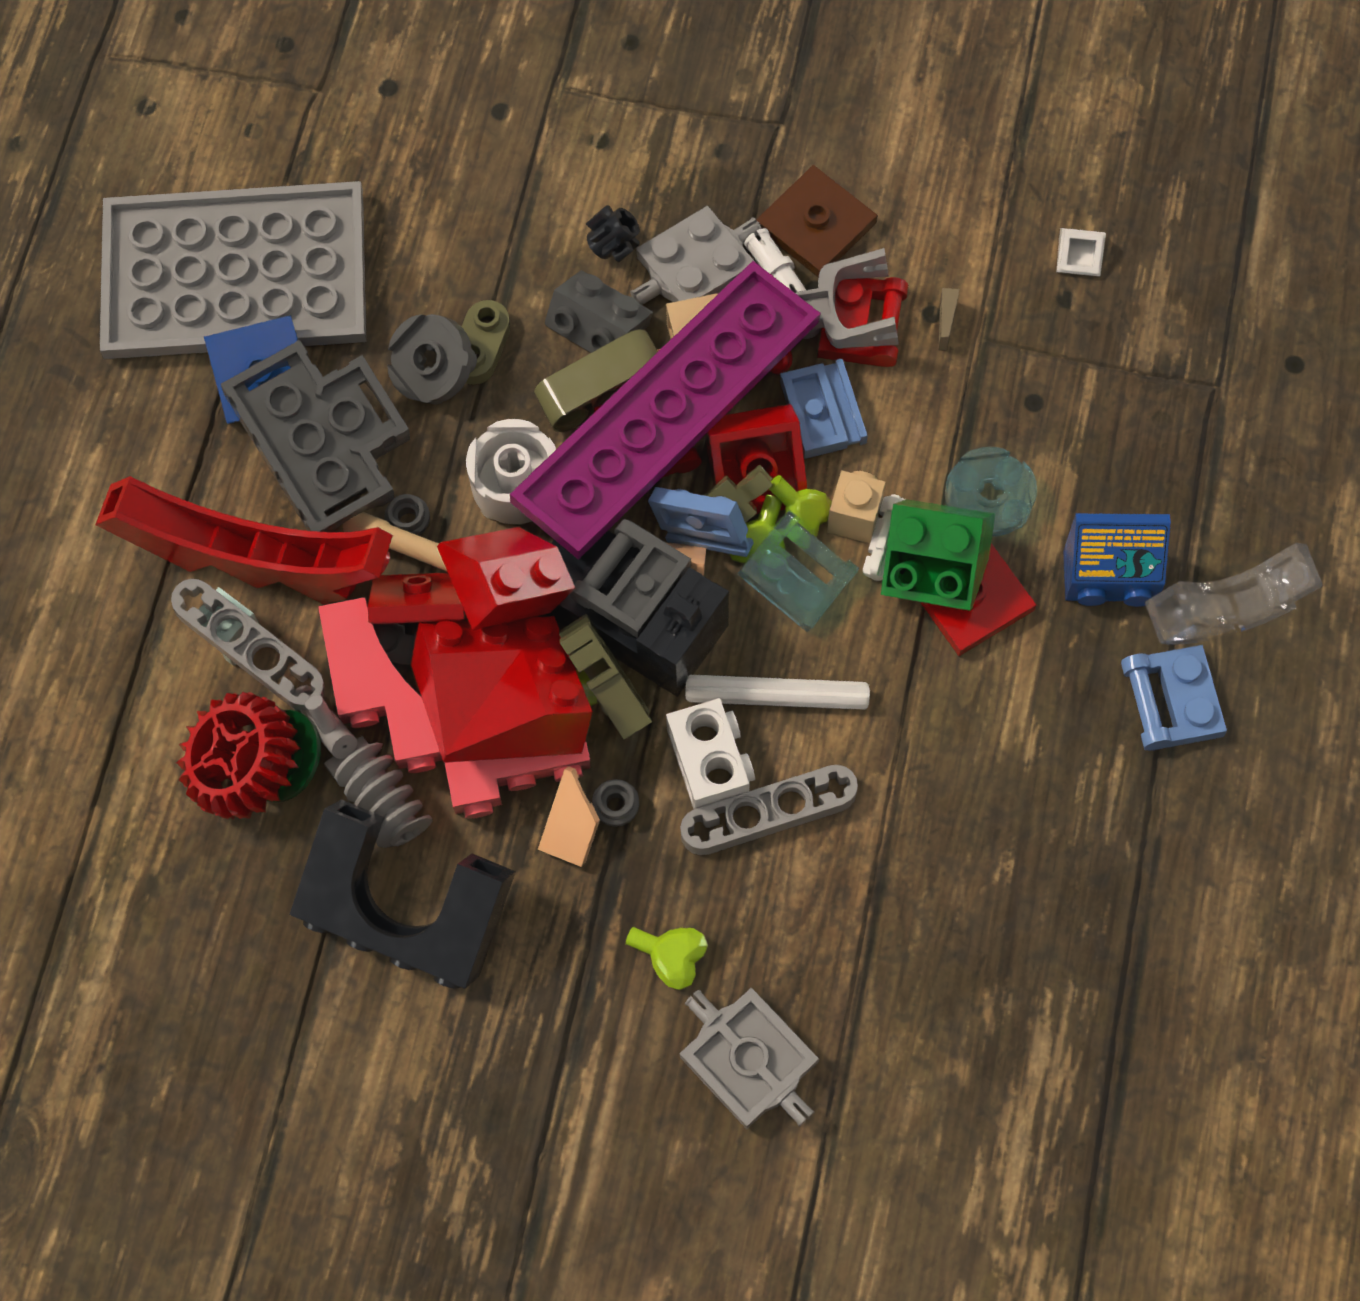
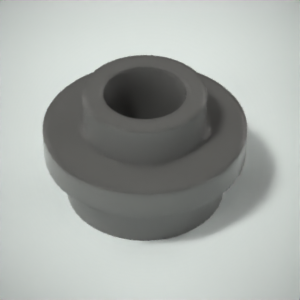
[384,494,430,536]
[592,779,639,827]

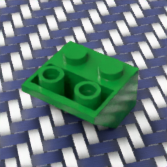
[880,499,995,611]

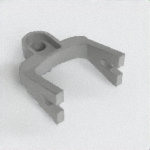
[795,248,899,348]

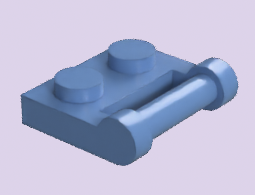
[1121,645,1227,750]

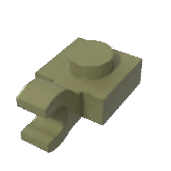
[704,465,773,523]

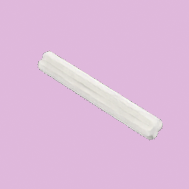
[685,675,870,709]

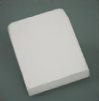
[1056,228,1106,276]

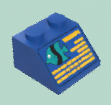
[1063,513,1171,607]

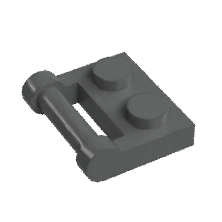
[569,519,691,638]

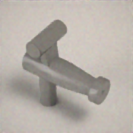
[294,685,369,777]

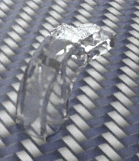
[1145,543,1323,645]

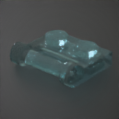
[737,509,859,632]

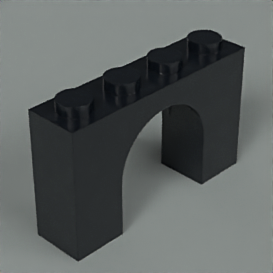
[289,800,516,989]

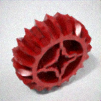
[176,692,301,820]

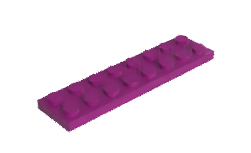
[510,261,821,560]

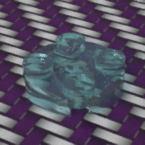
[945,447,1037,537]

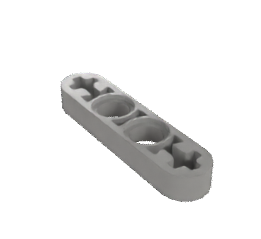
[171,579,325,711]
[680,765,858,855]

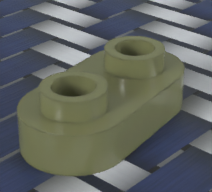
[461,300,510,385]

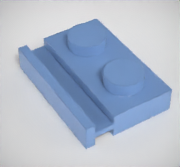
[780,359,868,459]
[648,487,754,557]

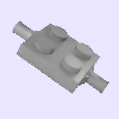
[630,206,762,305]
[679,988,819,1129]

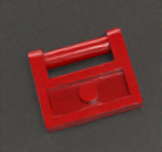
[818,277,909,367]

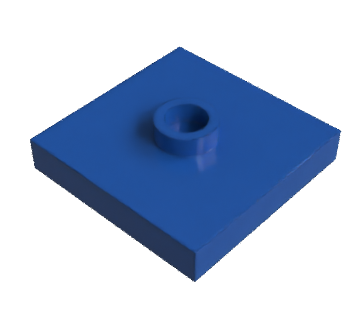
[204,315,298,424]

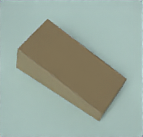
[938,288,960,350]

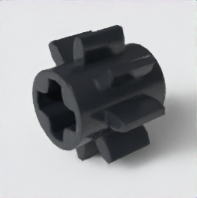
[586,205,640,262]

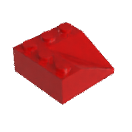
[411,616,593,763]

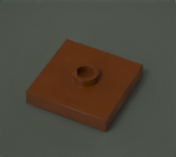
[756,165,878,278]

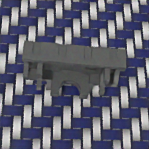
[221,340,410,532]

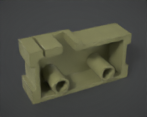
[559,614,652,739]

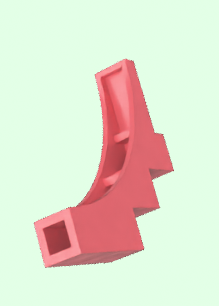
[318,597,590,819]

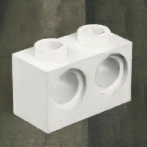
[666,698,755,809]

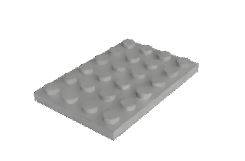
[100,181,366,359]

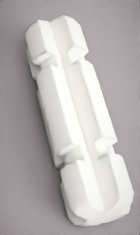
[863,494,906,581]

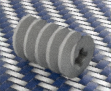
[334,743,433,848]

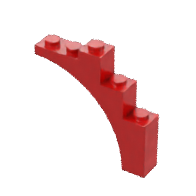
[95,476,393,605]

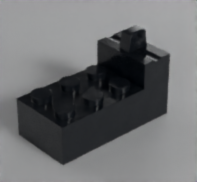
[546,531,729,697]

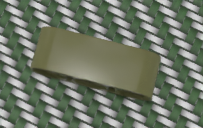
[534,329,658,432]

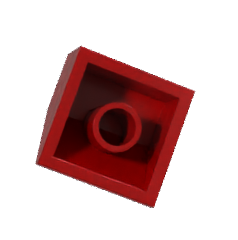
[705,404,807,515]
[437,527,575,630]

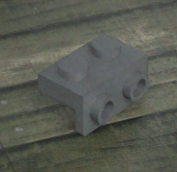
[545,270,653,353]

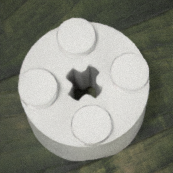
[466,419,556,524]

